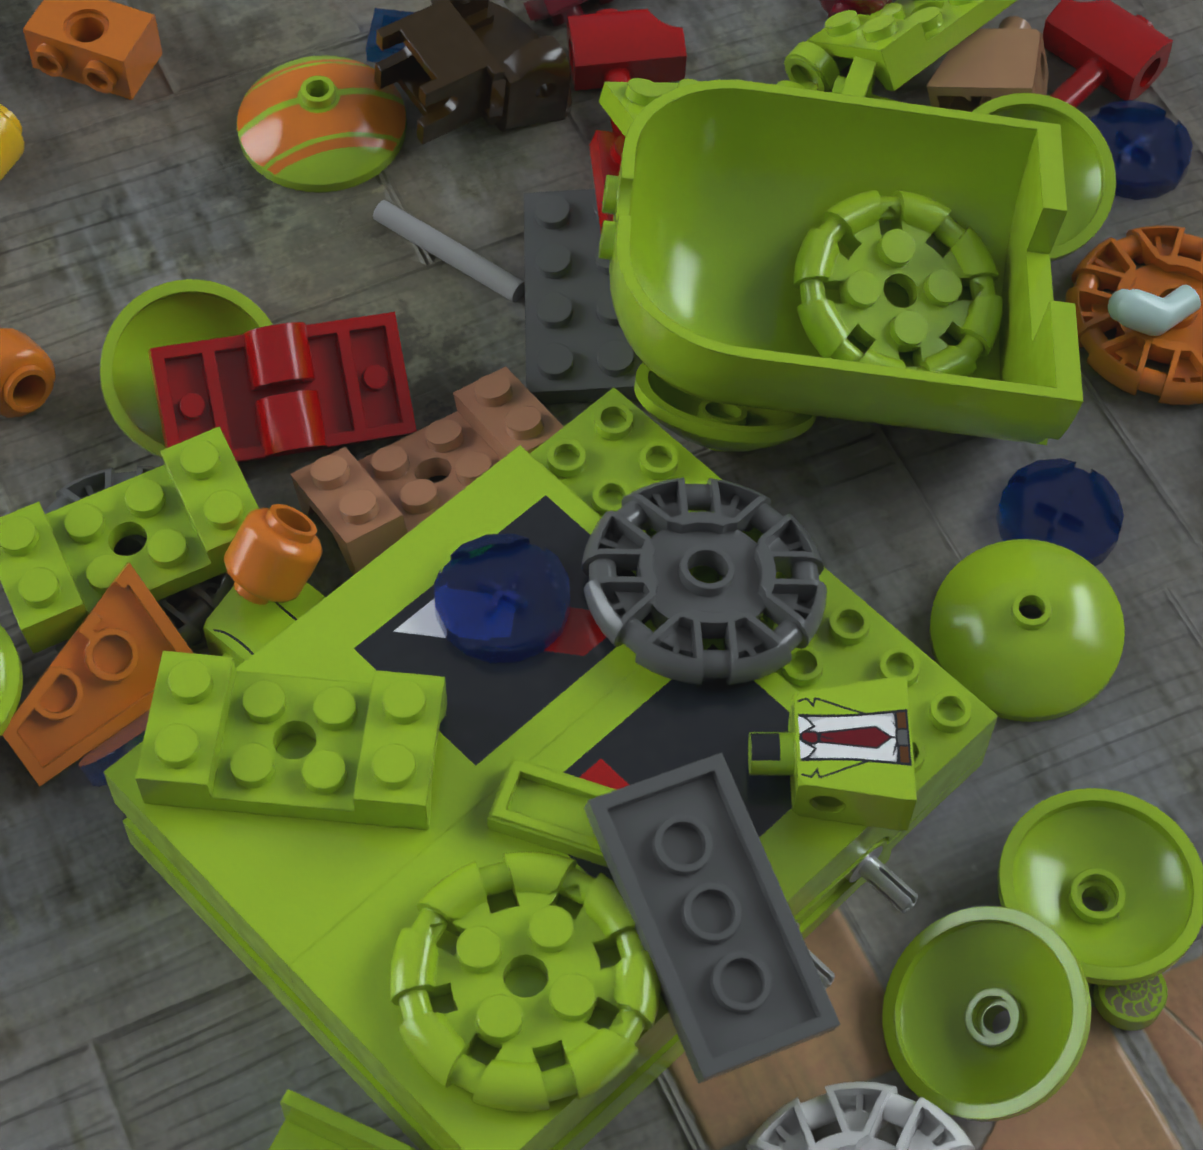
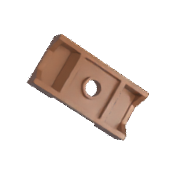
[290,366,564,575]

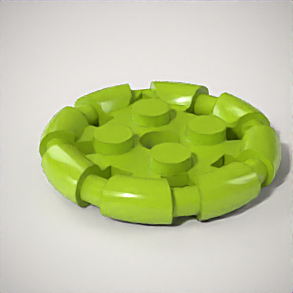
[793,190,1003,377]
[390,851,661,1112]

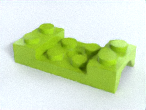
[807,0,1017,91]
[0,426,259,654]
[135,651,447,830]

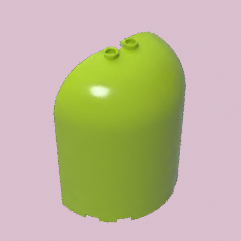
[599,80,1083,445]

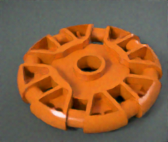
[1065,226,1203,405]

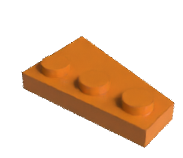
[2,562,193,786]

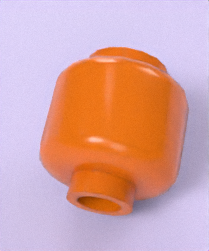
[0,328,56,418]
[224,504,323,605]

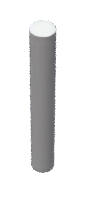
[373,200,525,303]

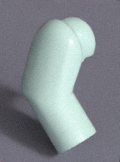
[1108,284,1201,336]

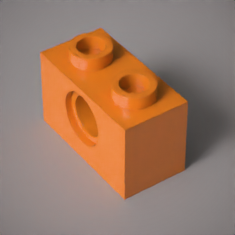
[23,0,163,100]

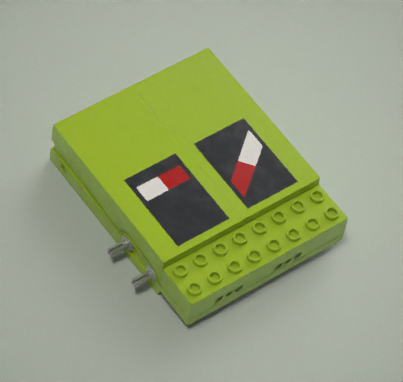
[104,387,998,1150]

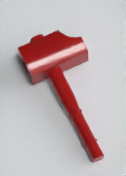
[1042,0,1173,108]
[567,8,687,133]

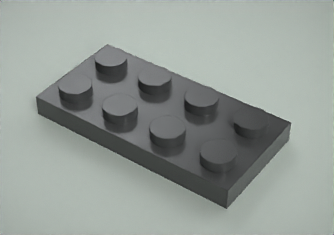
[524,189,642,404]
[584,752,841,1084]

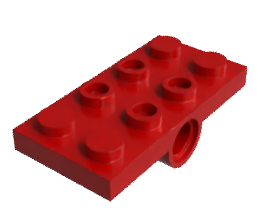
[148,312,417,463]

